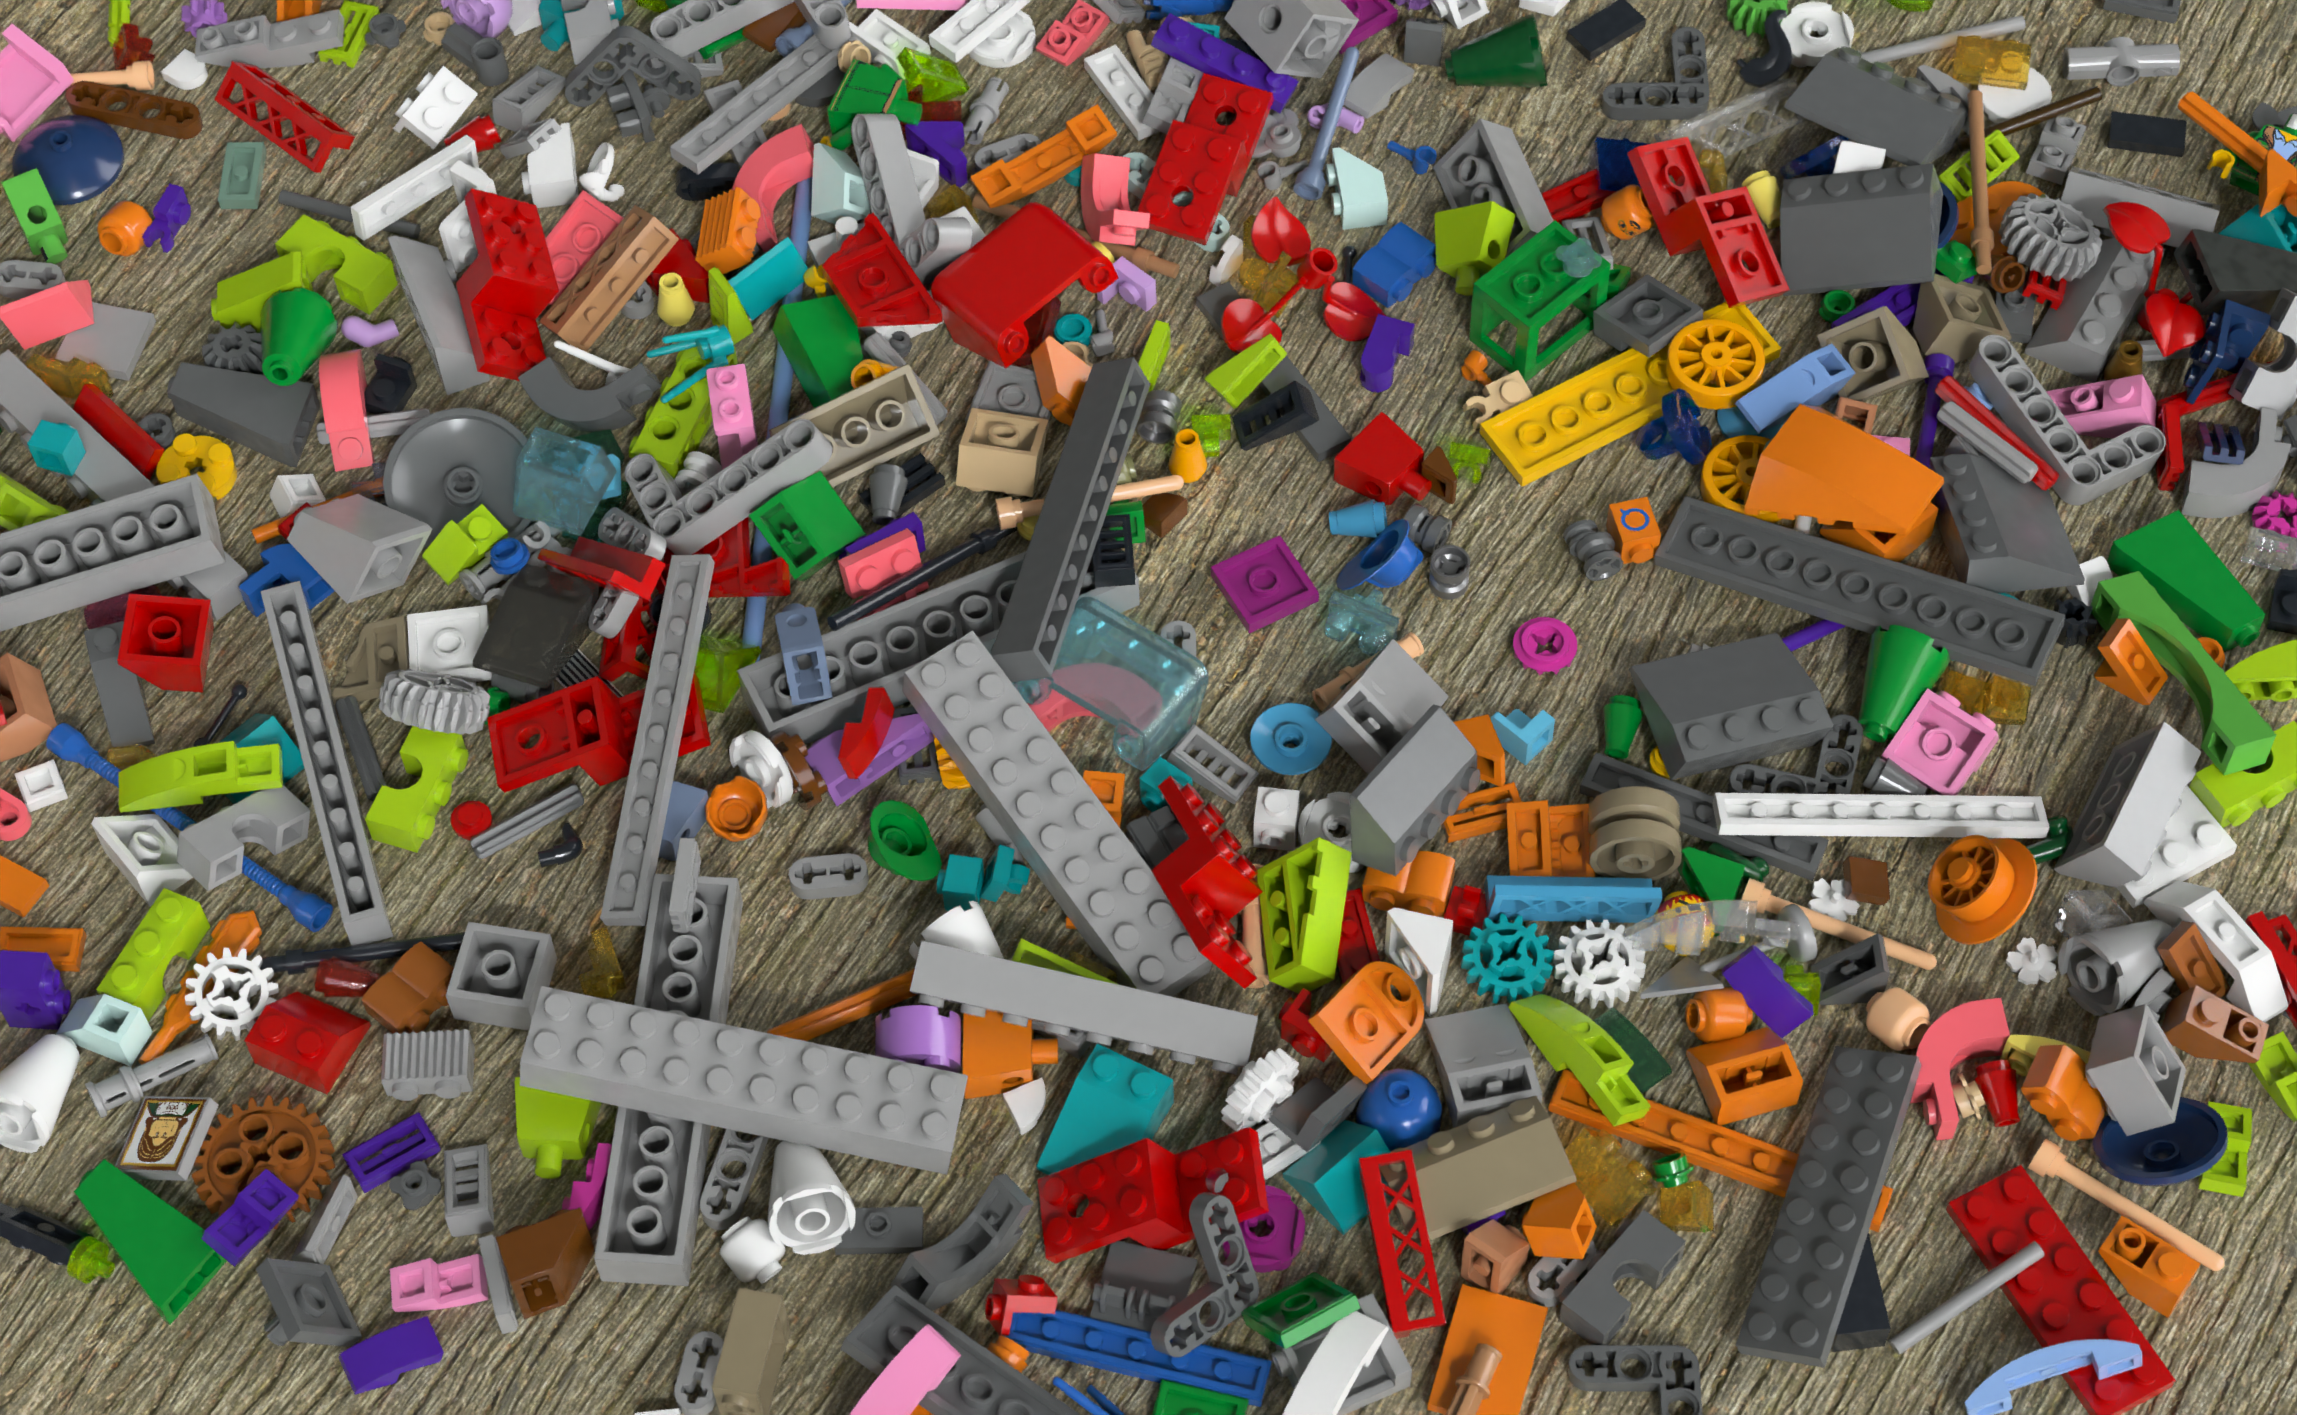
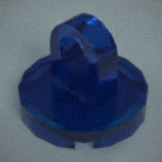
[1779,134,1850,179]
[1635,388,1712,465]

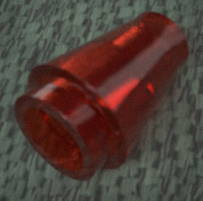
[315,956,380,998]

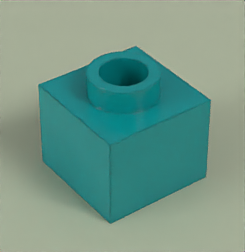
[27,420,86,476]
[1140,757,1193,812]
[937,854,984,912]

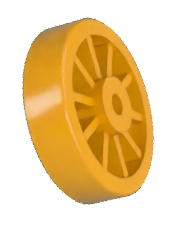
[1666,319,1765,409]
[1700,435,1781,524]

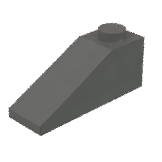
[84,621,155,754]

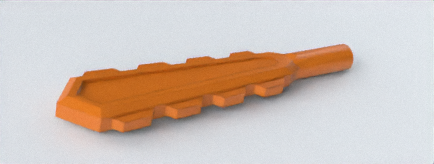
[138,910,262,1064]

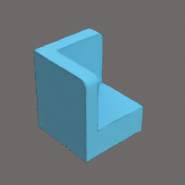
[1491,709,1555,765]

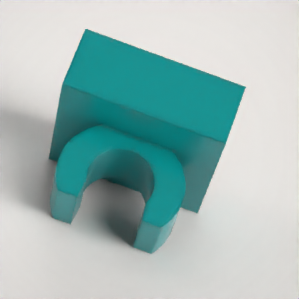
[980,844,1030,902]

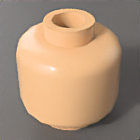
[1866,987,1931,1051]

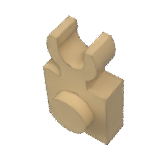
[1462,370,1533,429]

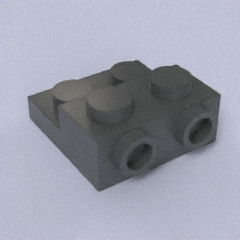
[1593,274,1703,358]

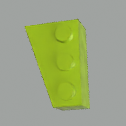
[1257,837,1352,994]

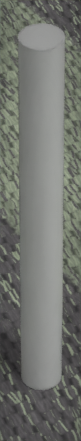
[1889,1241,2045,1355]

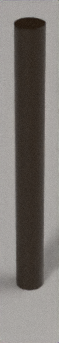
[1957,86,2102,153]

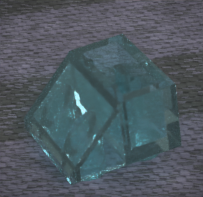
[512,427,617,536]

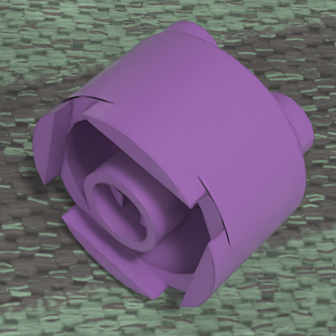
[875,1005,961,1073]

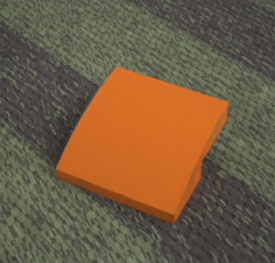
[1506,800,1596,877]

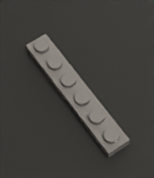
[670,35,842,174]

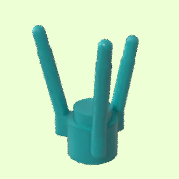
[646,325,734,403]

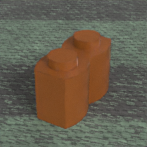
[361,942,454,1034]

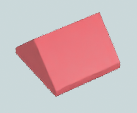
[0,280,94,350]

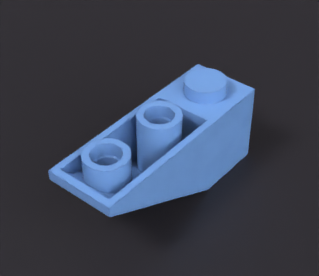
[1735,344,1855,433]

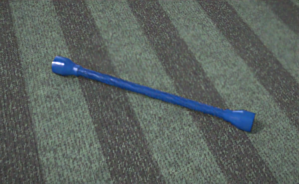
[46,723,333,932]

